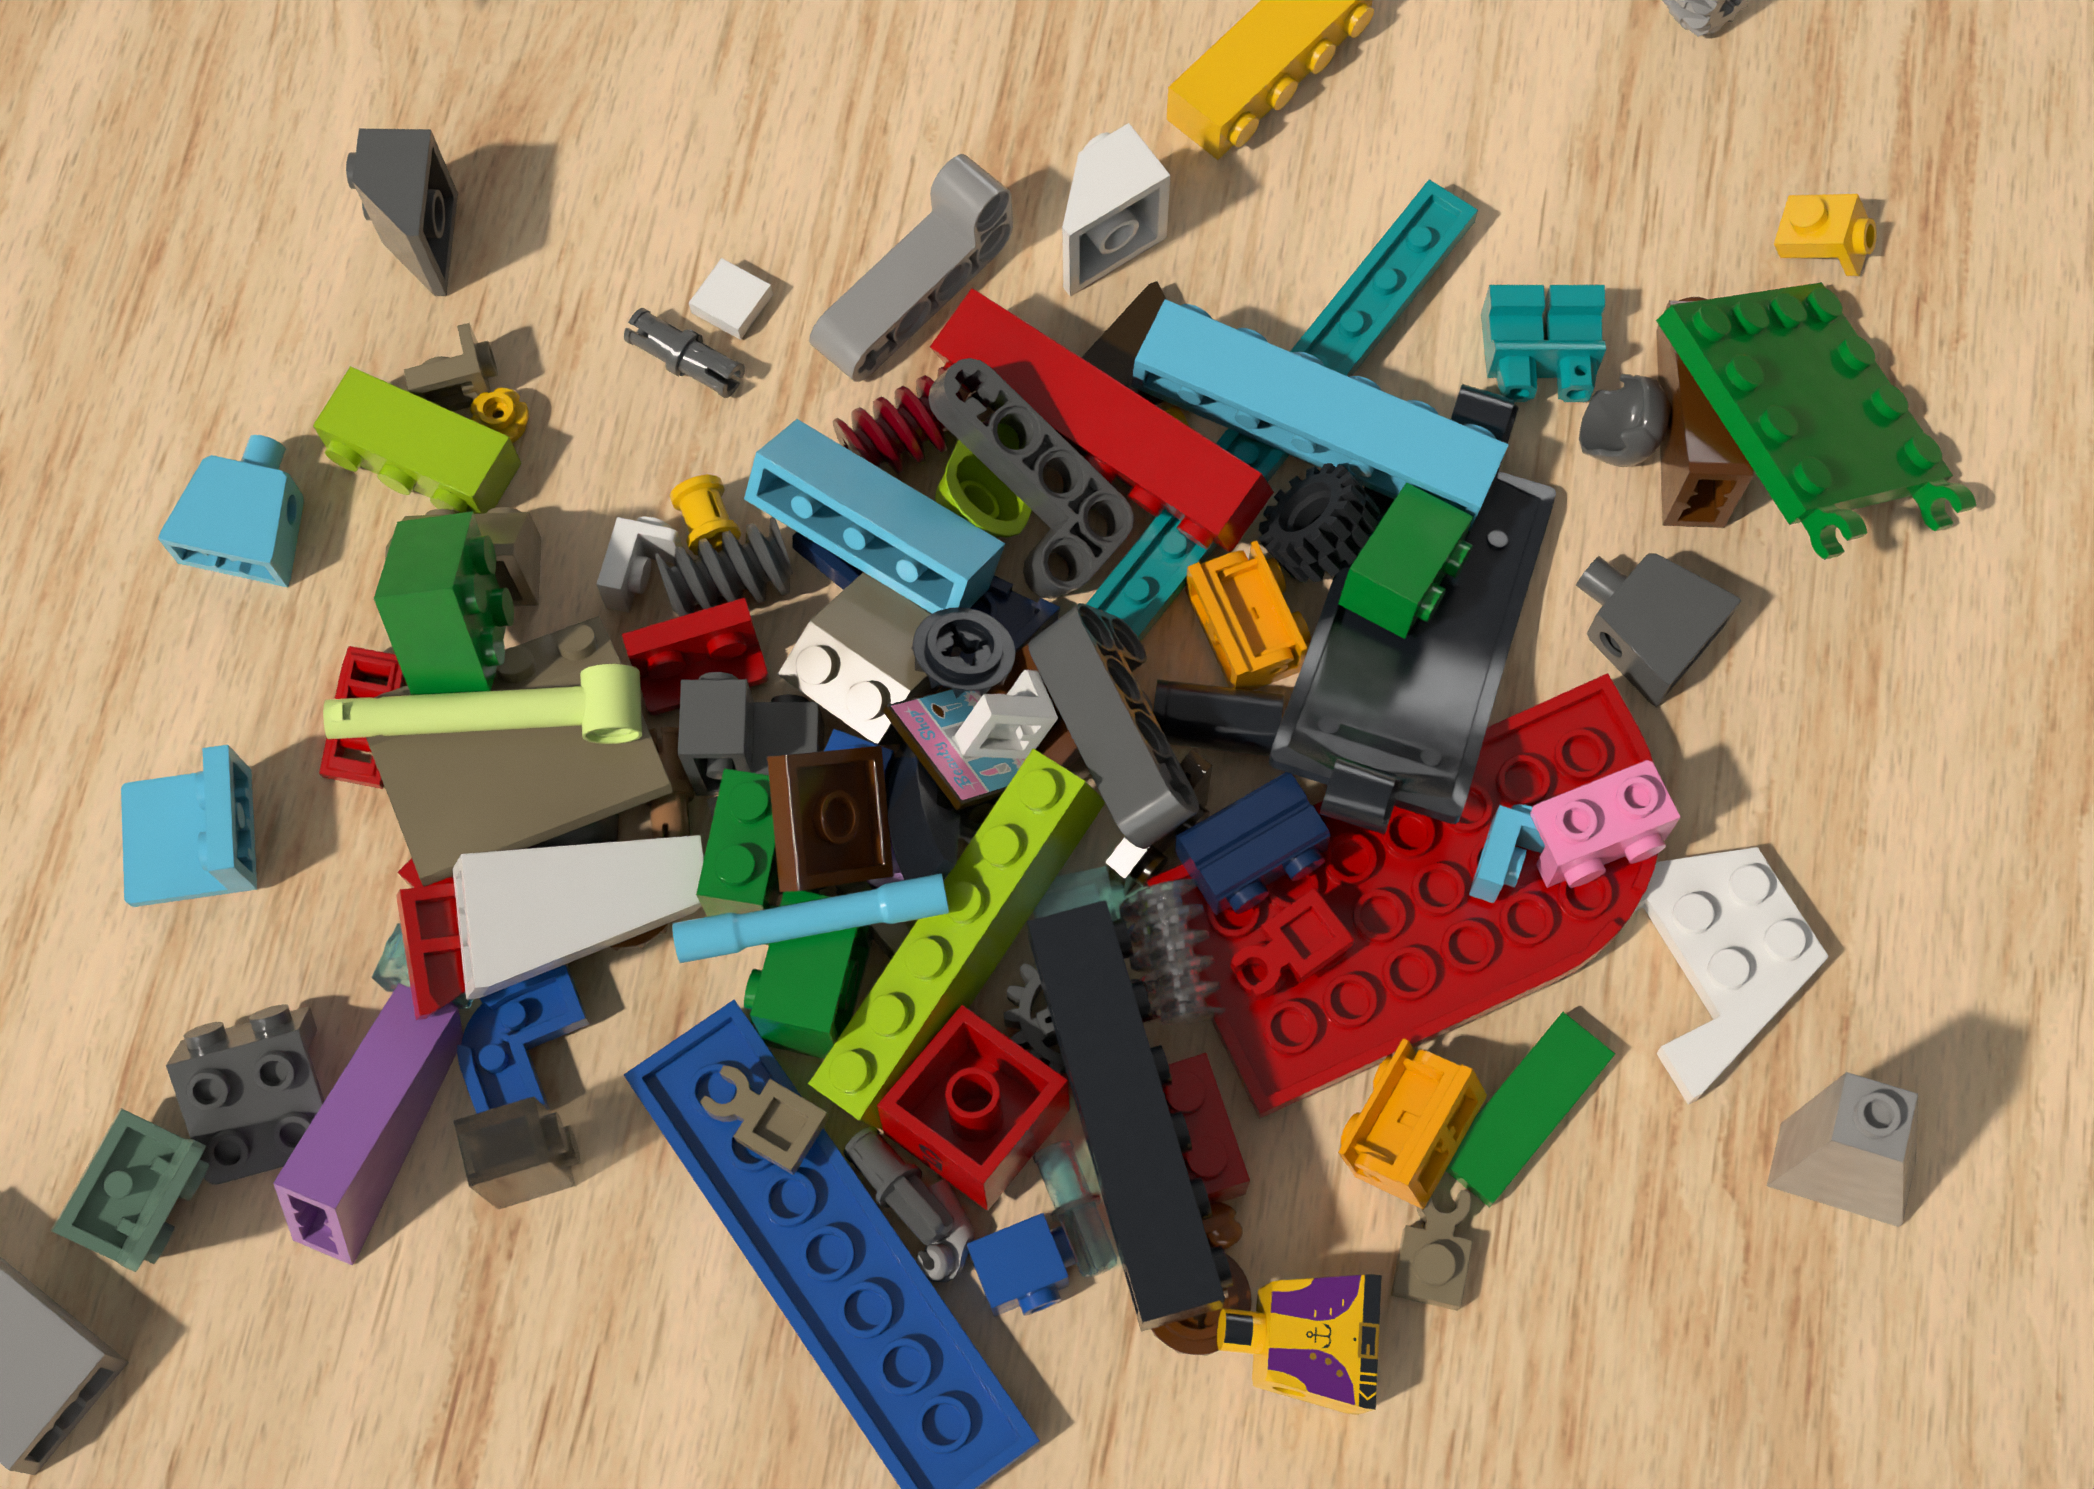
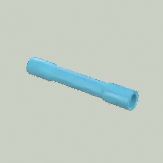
[672,873,949,963]

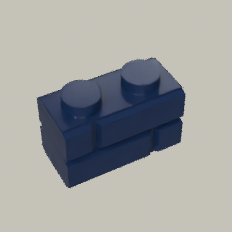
[1175,772,1331,915]

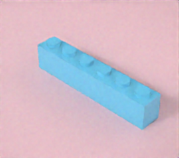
[1131,299,1509,531]

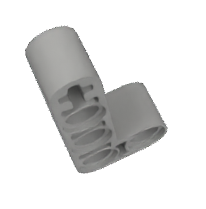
[809,154,1013,382]

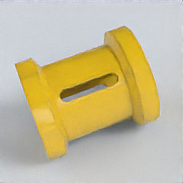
[669,474,741,555]

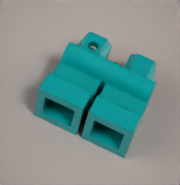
[1481,285,1606,402]

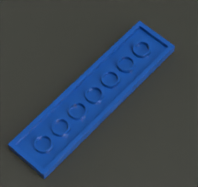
[624,999,1040,1489]

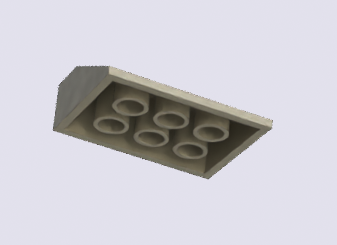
[366,616,673,886]

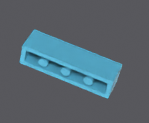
[744,419,1005,614]

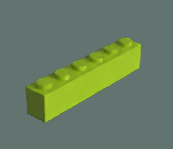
[808,749,1105,1130]

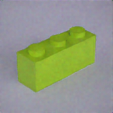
[313,366,522,514]

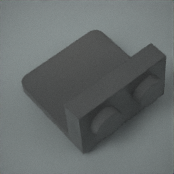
[166,1004,325,1185]

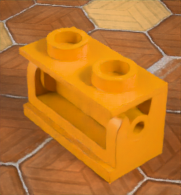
[1185,540,1311,690]
[1338,1038,1487,1210]

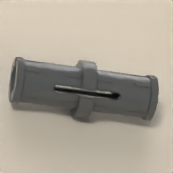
[624,308,745,398]

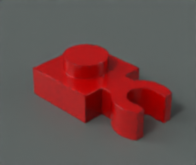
[1230,888,1355,1001]

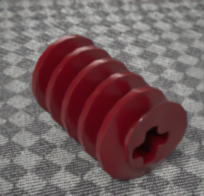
[832,366,964,474]

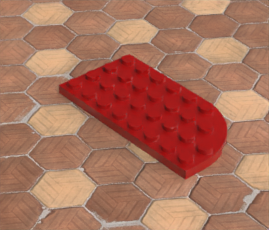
[1147,673,1658,1119]

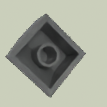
[346,128,458,296]

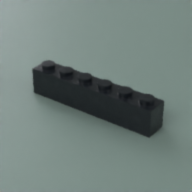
[1027,900,1233,1332]

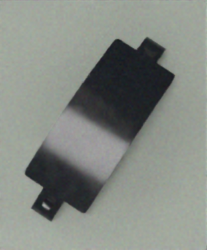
[1268,384,1556,835]

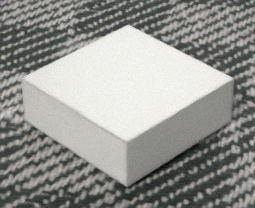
[689,258,773,340]

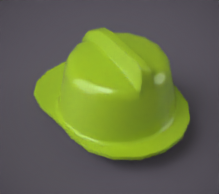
[935,420,1032,539]

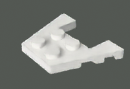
[1635,847,1829,1105]

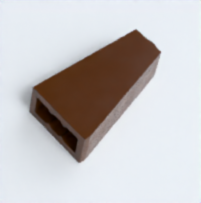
[1657,297,1754,528]

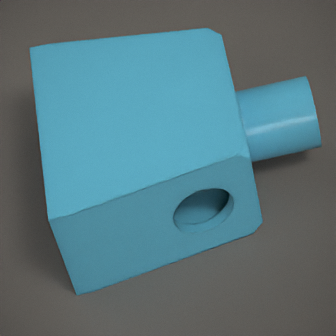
[158,435,304,588]

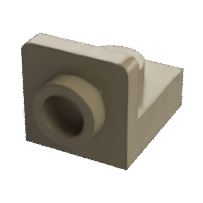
[404,323,498,411]

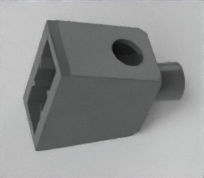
[1576,553,1741,708]

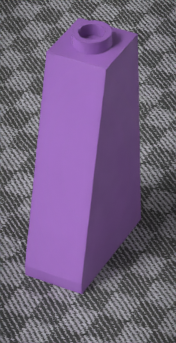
[273,983,463,1265]

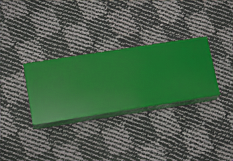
[1446,1012,1615,1208]

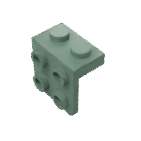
[51,1108,209,1272]

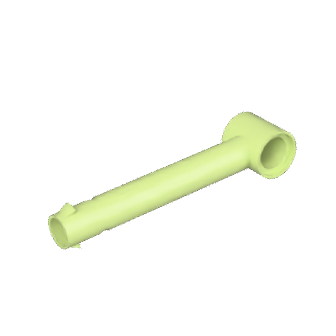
[323,664,642,744]

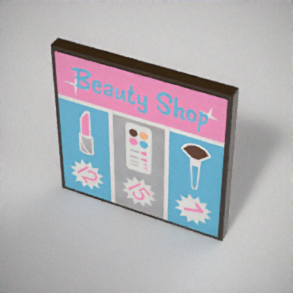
[882,688,1025,810]

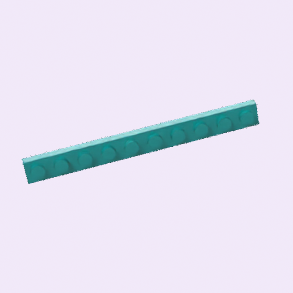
[1086,179,1478,641]

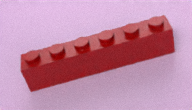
[930,288,1274,553]

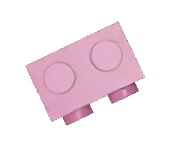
[1530,760,1681,888]

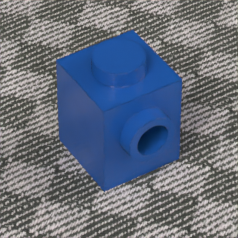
[967,1213,1076,1317]

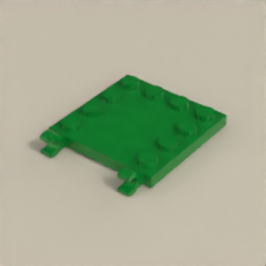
[1656,282,1977,560]

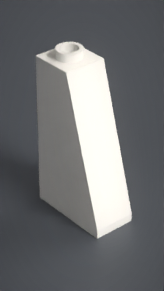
[453,835,705,1000]

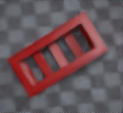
[319,646,407,789]

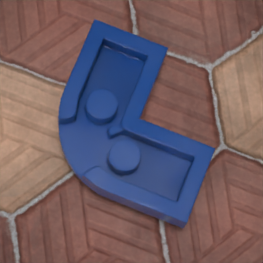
[457,964,590,1135]

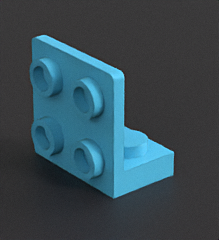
[121,745,257,907]

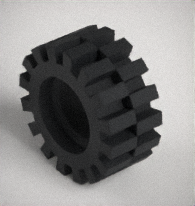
[1258,463,1380,583]

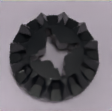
[911,607,1015,699]

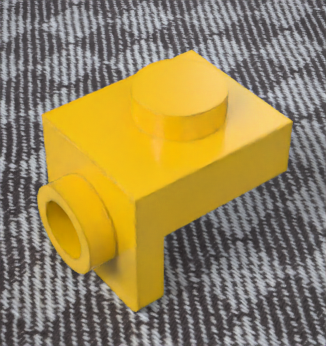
[1774,194,1877,276]

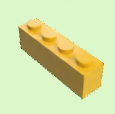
[1166,0,1374,160]

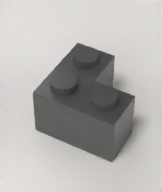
[678,672,824,796]

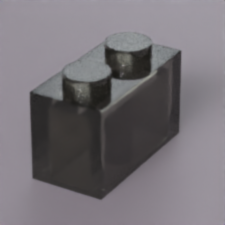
[454,1096,581,1210]

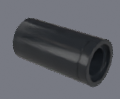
[1153,679,1284,756]

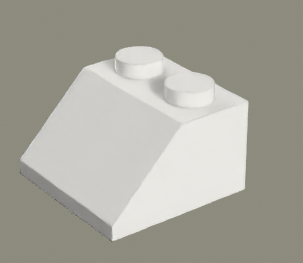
[1062,123,1170,296]

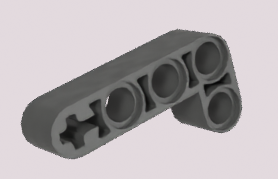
[928,358,1134,599]
[1028,603,1200,849]

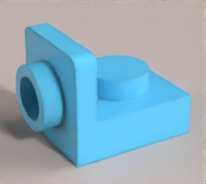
[1469,804,1545,903]

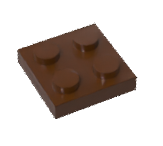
[767,746,894,892]

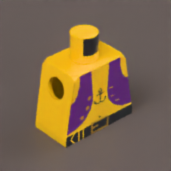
[1217,1274,1382,1415]

